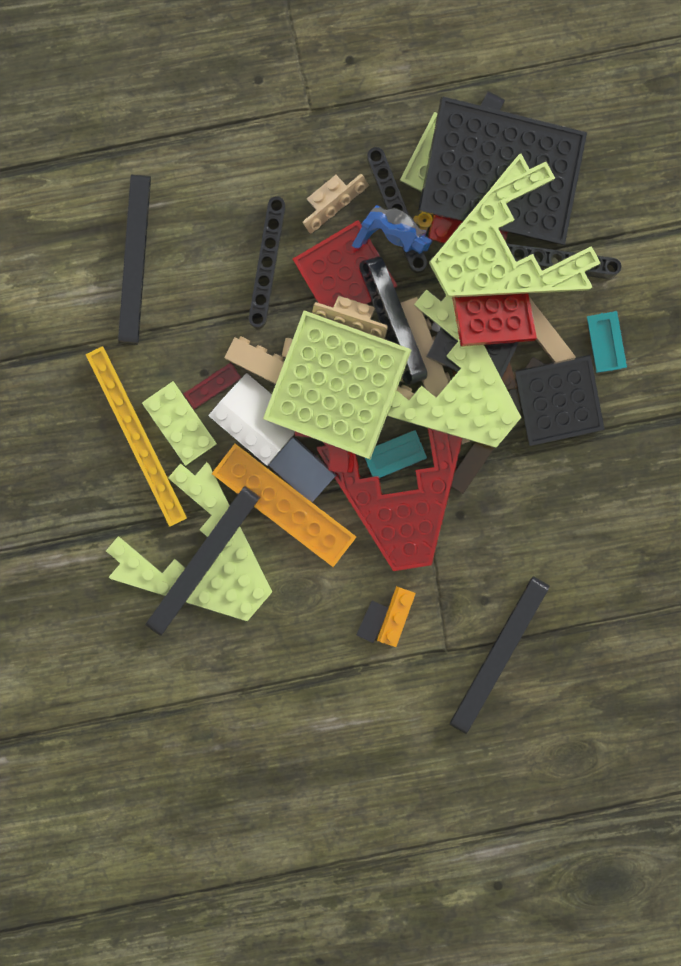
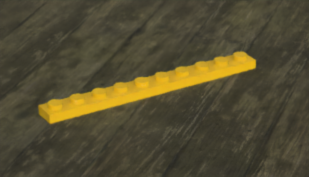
[86,346,187,527]

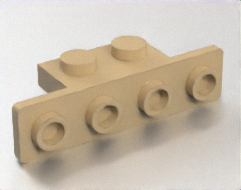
[303,174,369,233]
[312,296,388,340]

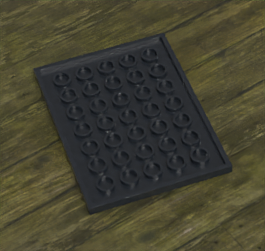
[418,96,587,245]

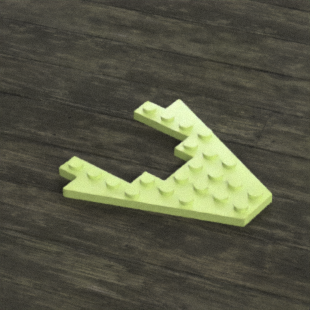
[429,154,600,297]
[387,290,521,448]
[106,462,272,621]

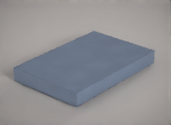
[269,437,337,502]

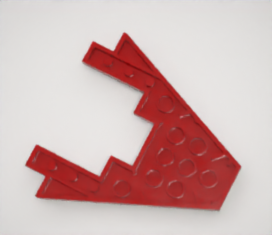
[317,428,463,571]

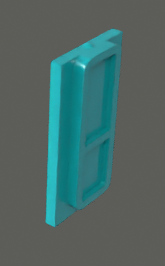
[587,311,627,373]
[365,430,427,478]

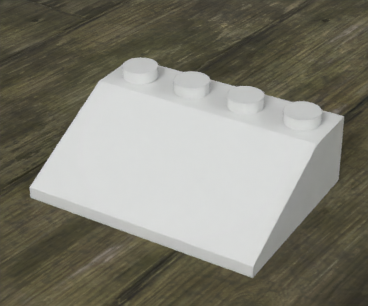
[208,373,295,466]

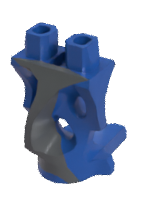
[352,205,432,254]

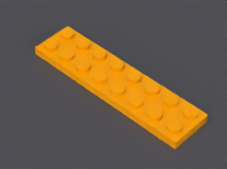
[212,444,356,567]

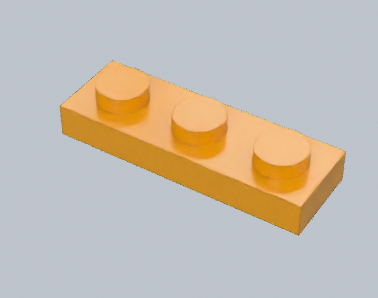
[377,586,416,647]

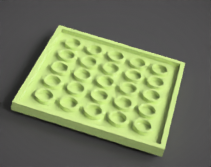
[263,311,411,459]

